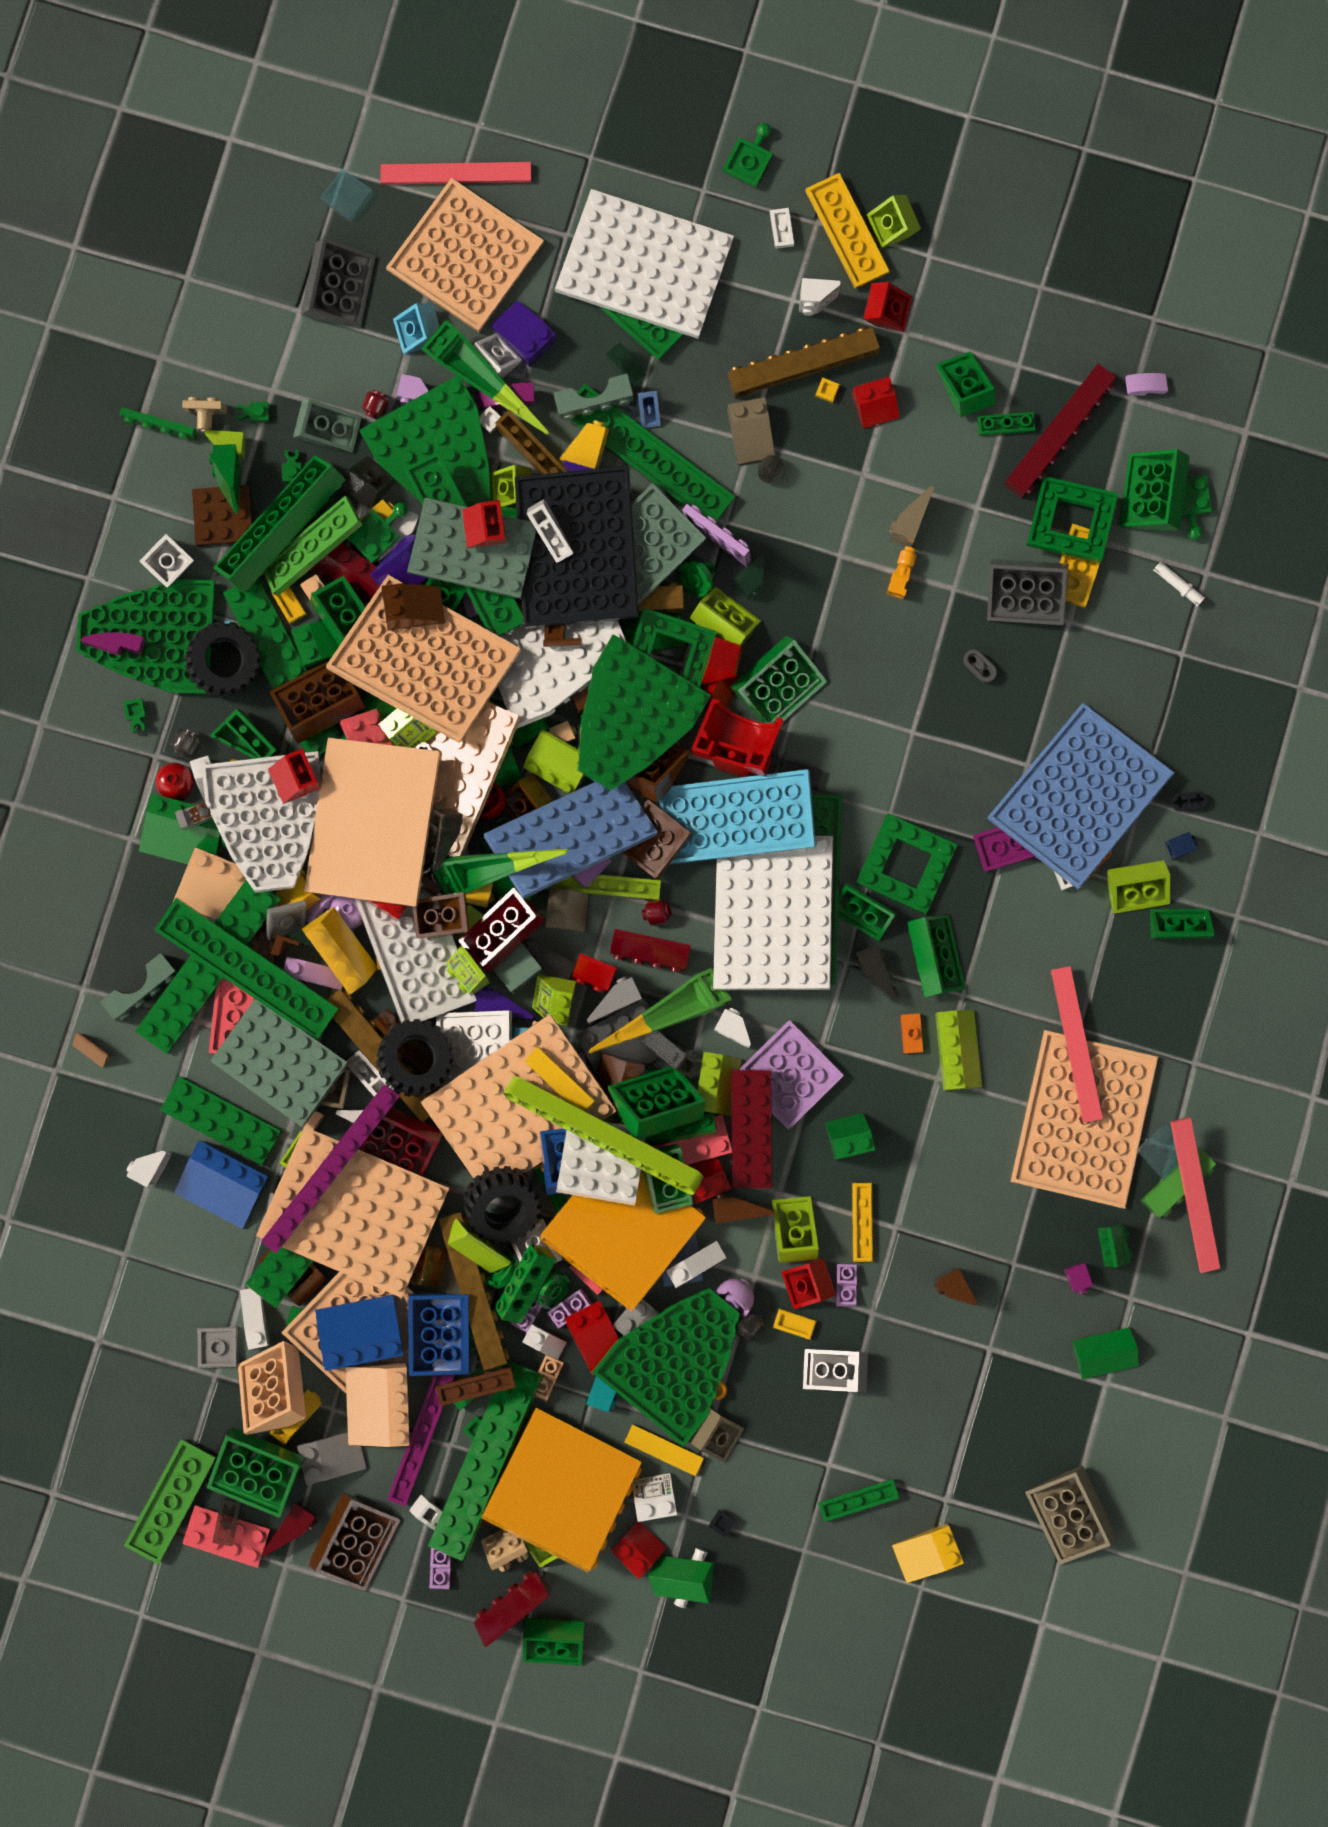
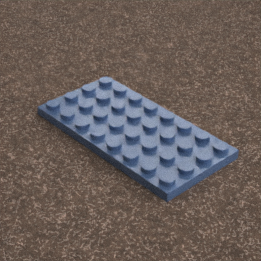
[484,782,657,899]

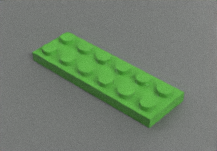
[264,496,363,596]
[124,1439,217,1565]

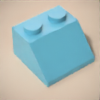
[393,303,440,354]

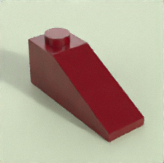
[262,1502,317,1556]

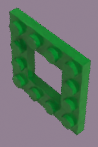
[1026,476,1118,563]
[632,608,717,688]
[856,813,957,915]

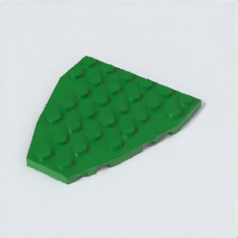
[359,376,491,507]
[76,579,215,695]
[577,634,711,791]
[592,1288,740,1447]

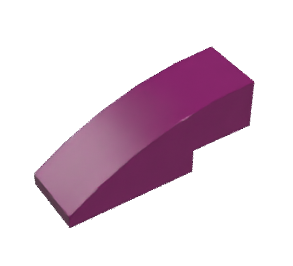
[477,382,535,410]
[81,632,146,656]

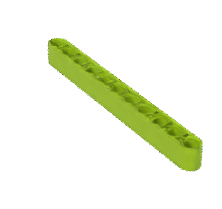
[503,1076,703,1195]

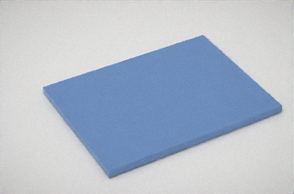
[987,703,1174,890]

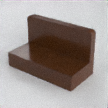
[271,935,304,959]

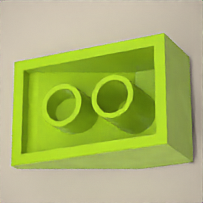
[772,1196,819,1263]

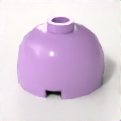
[330,896,364,930]
[715,1279,754,1317]

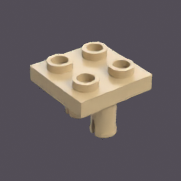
[182,397,227,432]
[481,1529,528,1572]

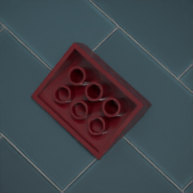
[358,1098,442,1176]
[474,1569,551,1647]

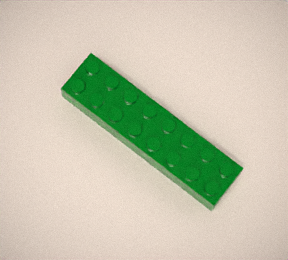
[213,455,346,593]

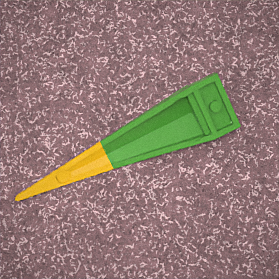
[588,968,731,1053]

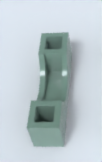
[553,374,633,420]
[100,953,178,1021]

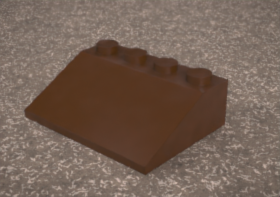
[270,660,366,744]
[308,1492,401,1592]

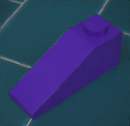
[475,987,534,1021]

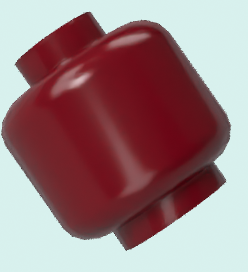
[362,389,389,419]
[642,899,672,926]

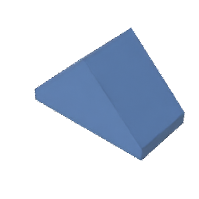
[638,391,661,428]

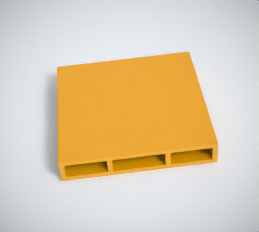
[539,1170,706,1312]
[481,1408,642,1573]

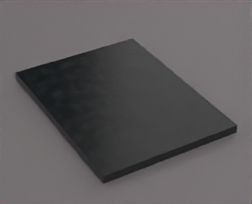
[515,466,639,628]

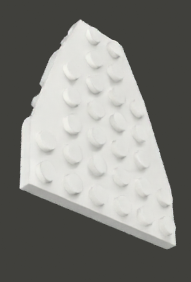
[498,620,626,729]
[201,751,321,893]

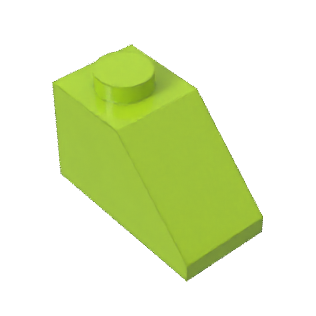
[205,430,246,460]

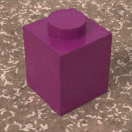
[1064,1263,1093,1294]

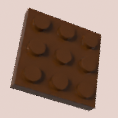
[192,485,252,546]
[622,799,693,880]

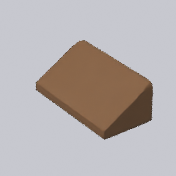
[73,1033,111,1067]

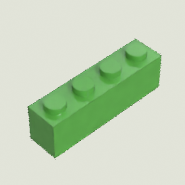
[1140,1147,1216,1218]

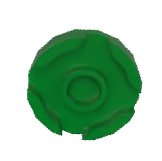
[679,559,716,598]
[486,1250,519,1289]
[537,1271,570,1309]

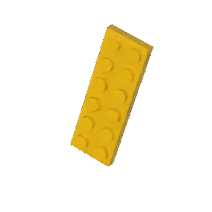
[805,173,889,289]

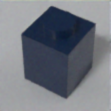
[1165,832,1197,860]

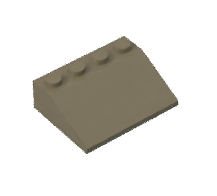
[1025,1466,1117,1565]

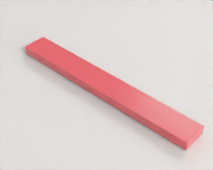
[380,162,531,185]
[1051,966,1103,1123]
[1170,1117,1220,1273]

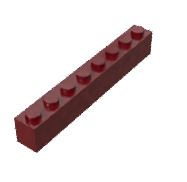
[1004,363,1116,498]

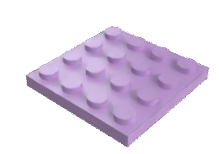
[682,504,752,567]
[740,1020,844,1130]

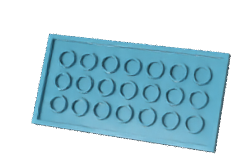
[659,769,816,864]

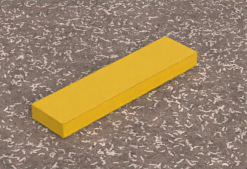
[524,1046,595,1111]
[852,1183,873,1262]
[624,1424,704,1476]

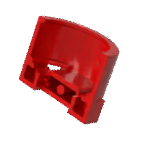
[691,699,783,777]

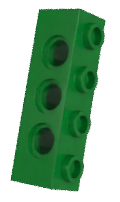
[495,1244,557,1324]

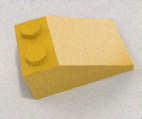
[892,1523,964,1583]

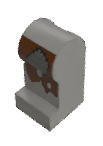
[175,802,213,831]

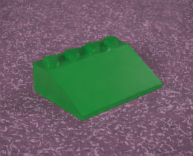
[1119,449,1190,531]
[730,636,827,723]
[139,793,222,865]
[608,1065,706,1140]
[207,1427,305,1518]

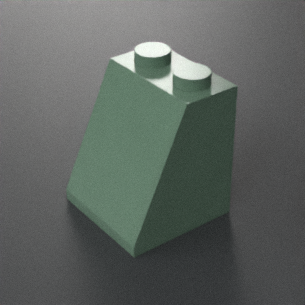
[493,943,543,995]

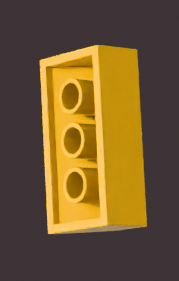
[302,906,377,995]

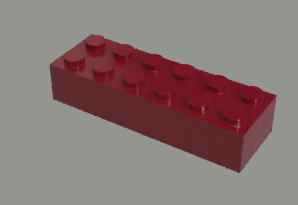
[731,1069,773,1188]

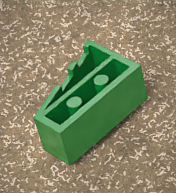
[210,709,281,759]

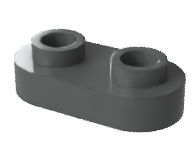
[963,650,997,683]

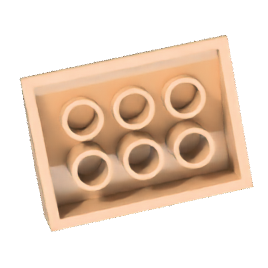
[173,848,246,920]
[238,1341,306,1435]
[345,1362,409,1447]

